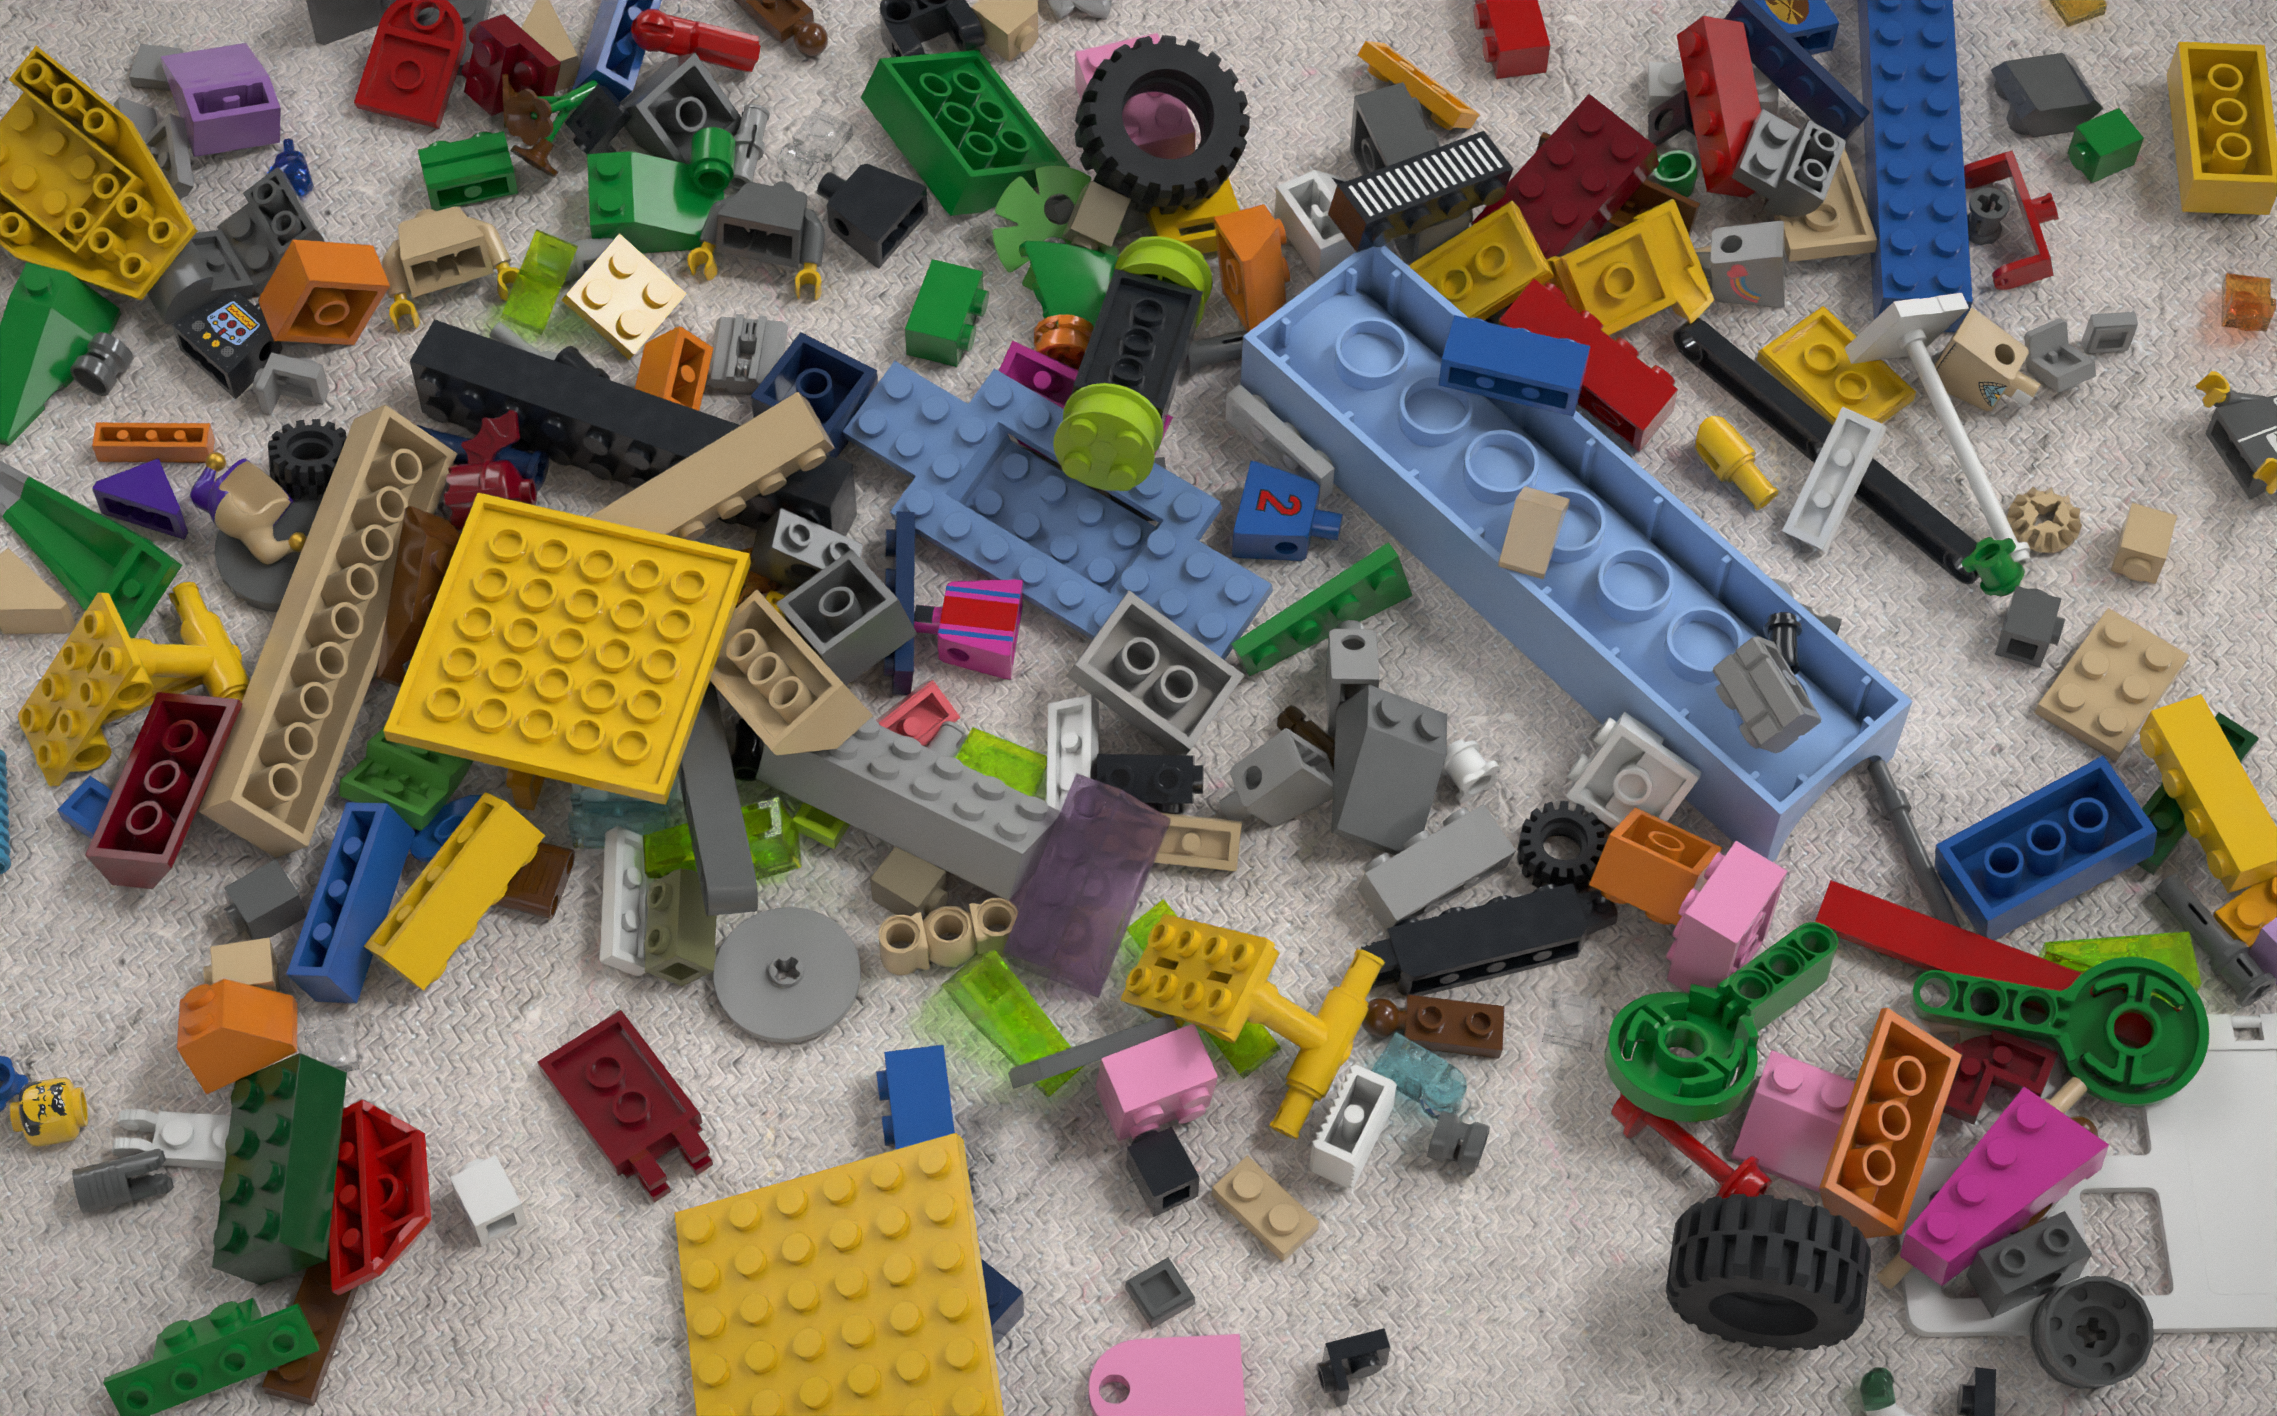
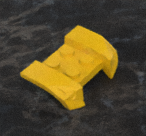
[1542,199,1714,336]

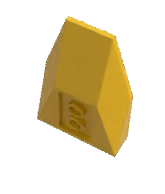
[0,45,198,301]

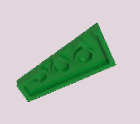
[1231,542,1413,677]

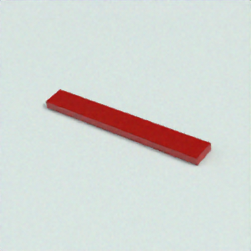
[1815,880,2181,1049]

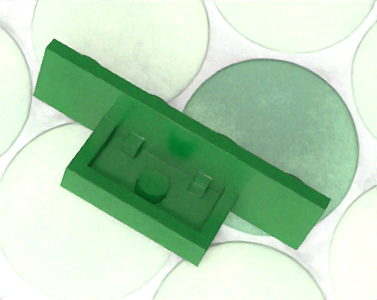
[103,1298,319,1416]

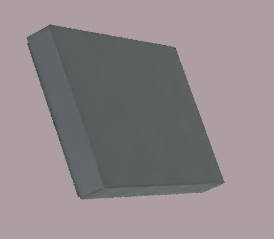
[1008,1015,1177,1089]

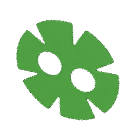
[992,166,1121,291]

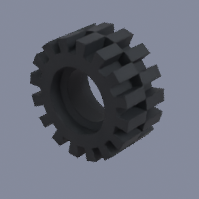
[268,419,347,501]
[1517,801,1607,892]

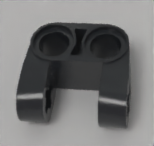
[879,0,985,57]

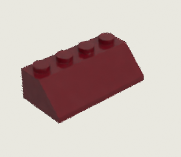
[85,692,243,889]

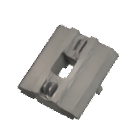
[706,314,788,395]

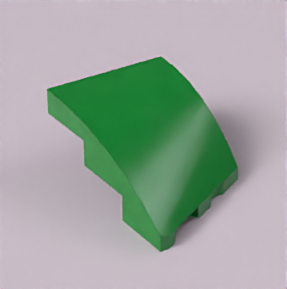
[1019,240,1118,330]

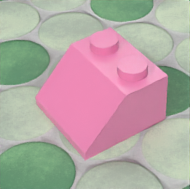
[1731,1050,1856,1193]

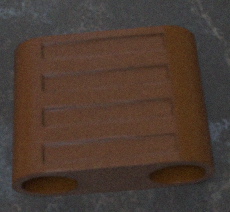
[495,842,575,919]

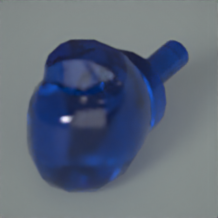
[266,138,314,198]

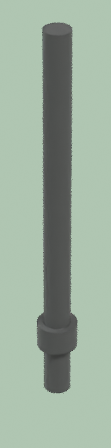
[1867,760,1997,1016]

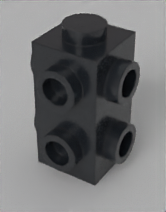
[1096,754,1204,813]

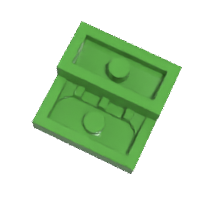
[339,726,474,831]

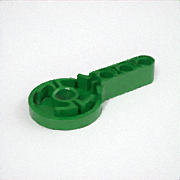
[1605,922,1838,1122]
[1910,957,2210,1107]

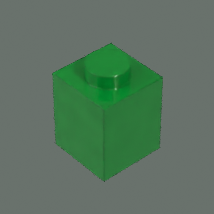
[2067,108,2144,184]

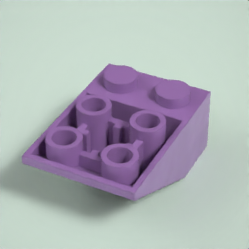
[161,43,281,157]

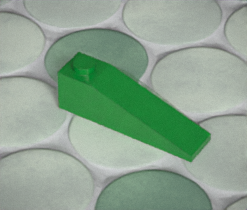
[0,262,121,446]

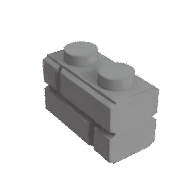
[1712,636,1822,753]

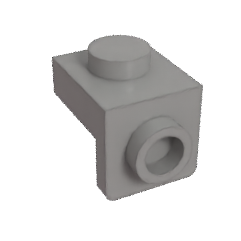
[2024,318,2096,393]
[253,352,330,414]

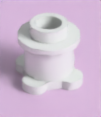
[1441,740,1500,803]

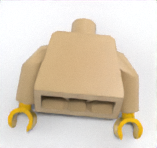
[382,207,524,332]

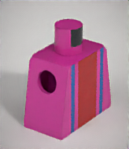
[914,579,1023,680]

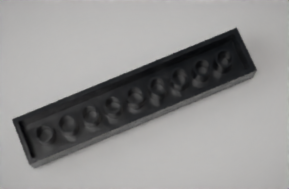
[410,319,857,536]

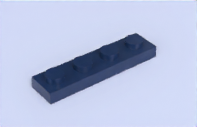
[1724,0,1870,141]
[883,511,915,695]

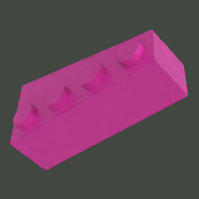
[1900,1087,2109,1286]

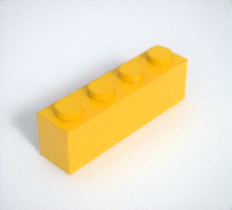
[2139,694,2277,893]
[363,792,545,991]

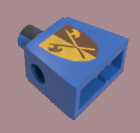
[1754,0,1839,55]

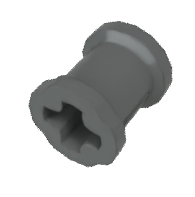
[1967,187,2010,245]

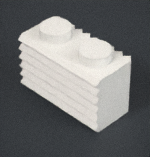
[1310,1065,1397,1188]

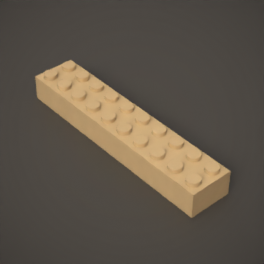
[198,404,457,858]

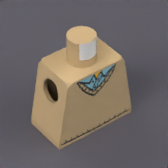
[1934,308,2041,411]

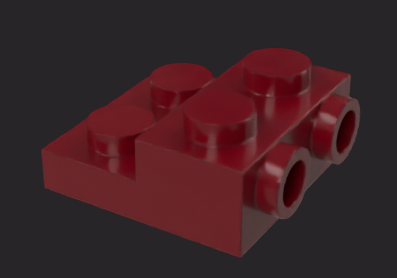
[461,14,561,116]

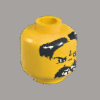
[10,1077,88,1147]

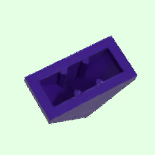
[92,458,189,540]

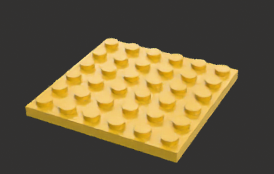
[383,493,751,805]
[674,1133,1004,1416]

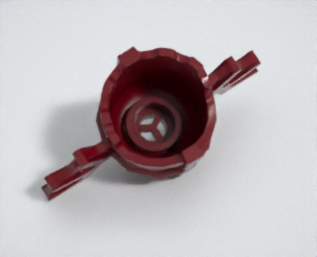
[444,410,537,533]

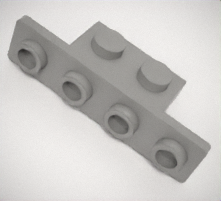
[114,97,194,200]

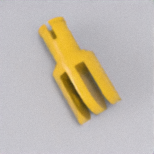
[1695,416,1779,510]

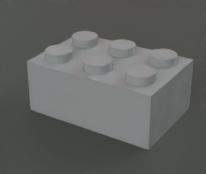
[1066,590,1244,755]

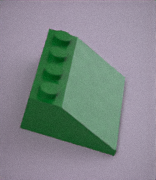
[860,50,1070,216]

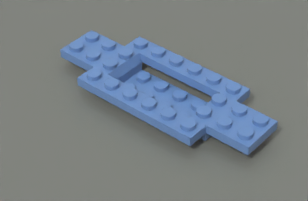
[842,361,1273,660]

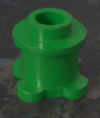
[1962,537,2025,597]

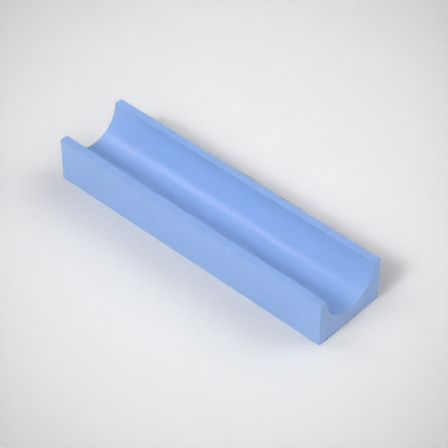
[1240,245,1913,862]

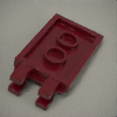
[537,1010,713,1203]

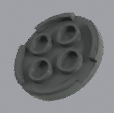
[215,491,324,612]

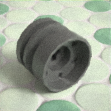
[2030,1276,2154,1389]

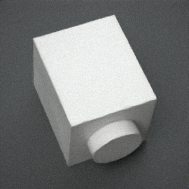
[450,1155,527,1247]

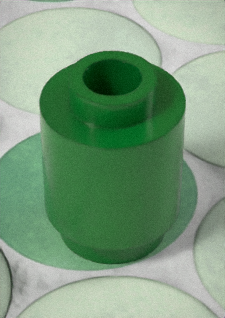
[690,127,735,193]

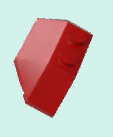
[329,1099,431,1296]

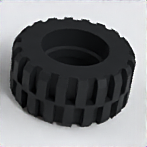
[1074,35,1250,215]
[1665,1194,1871,1351]

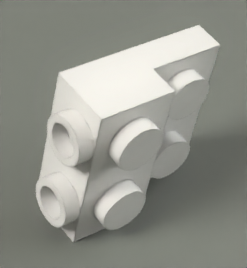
[1566,711,1701,829]

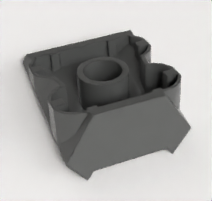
[1991,53,2103,138]

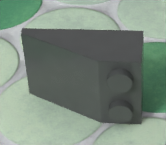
[1331,685,1447,855]

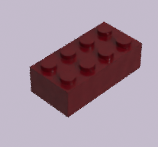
[1471,94,1659,259]

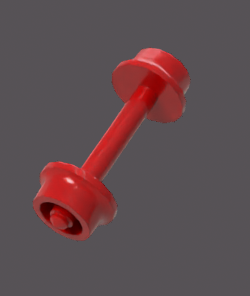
[1611,1092,1772,1198]

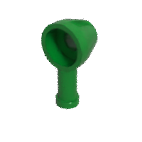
[1653,150,1698,198]

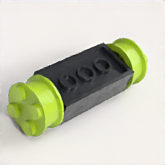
[1053,236,1213,491]

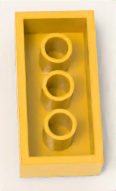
[2167,42,2277,215]

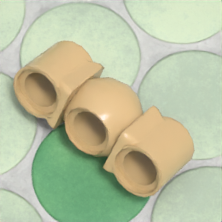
[878,898,1019,975]

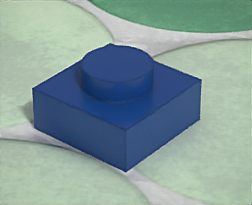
[57,775,113,839]

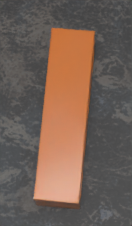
[92,422,215,463]

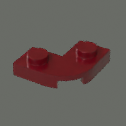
[1943,1030,2058,1125]

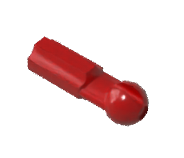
[631,9,761,73]

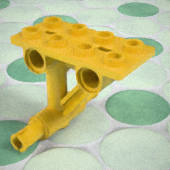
[18,582,250,786]
[1121,914,1385,1140]

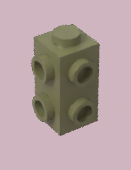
[644,868,718,987]

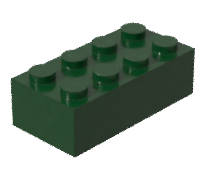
[212,1053,347,1286]

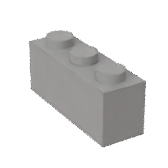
[1357,804,1516,932]

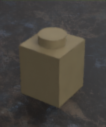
[1062,181,1131,253]
[870,846,949,920]

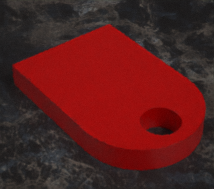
[354,0,466,129]

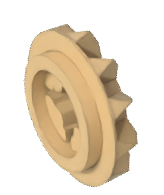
[2007,486,2082,553]

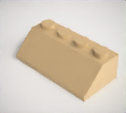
[710,590,873,756]

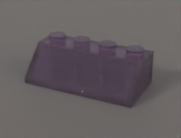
[1003,773,1171,998]

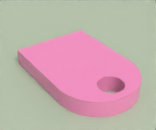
[1089,1334,1246,1416]

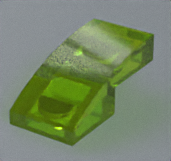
[500,229,578,335]

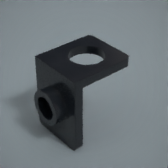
[1648,90,1696,147]

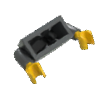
[687,181,825,301]
[2195,371,2277,499]

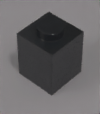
[1126,1127,1199,1217]

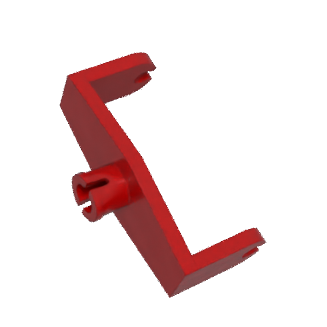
[1964,150,2059,290]

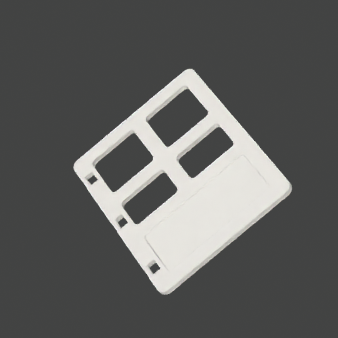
[1896,1013,2277,1337]

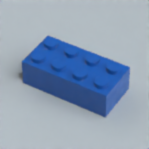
[1934,755,2157,940]

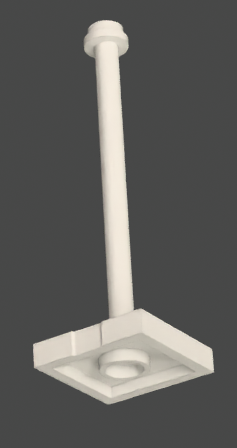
[1844,293,2031,566]

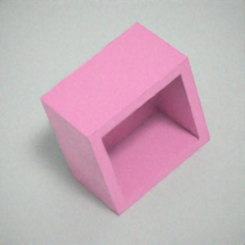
[1095,1024,1218,1141]

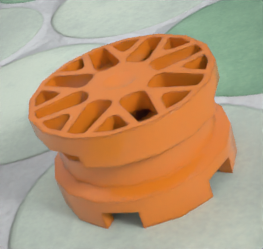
[1033,315,1094,371]

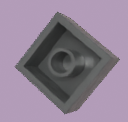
[776,549,917,685]

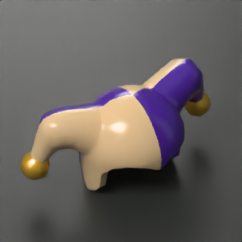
[190,452,307,564]

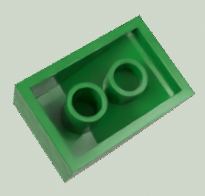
[587,151,725,254]

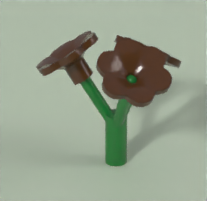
[502,74,598,178]

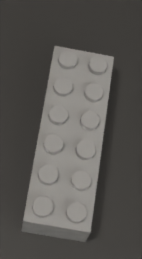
[756,718,1063,901]

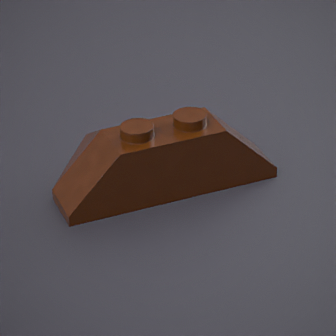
[375,506,461,687]

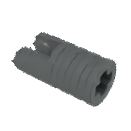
[72,1148,174,1213]

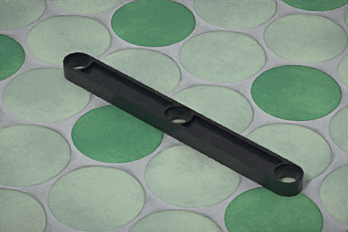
[1673,318,1980,585]

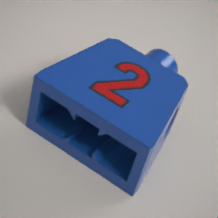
[1232,461,1343,561]

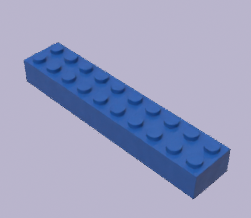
[1857,0,1973,333]

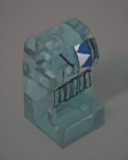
[1371,1032,1467,1120]

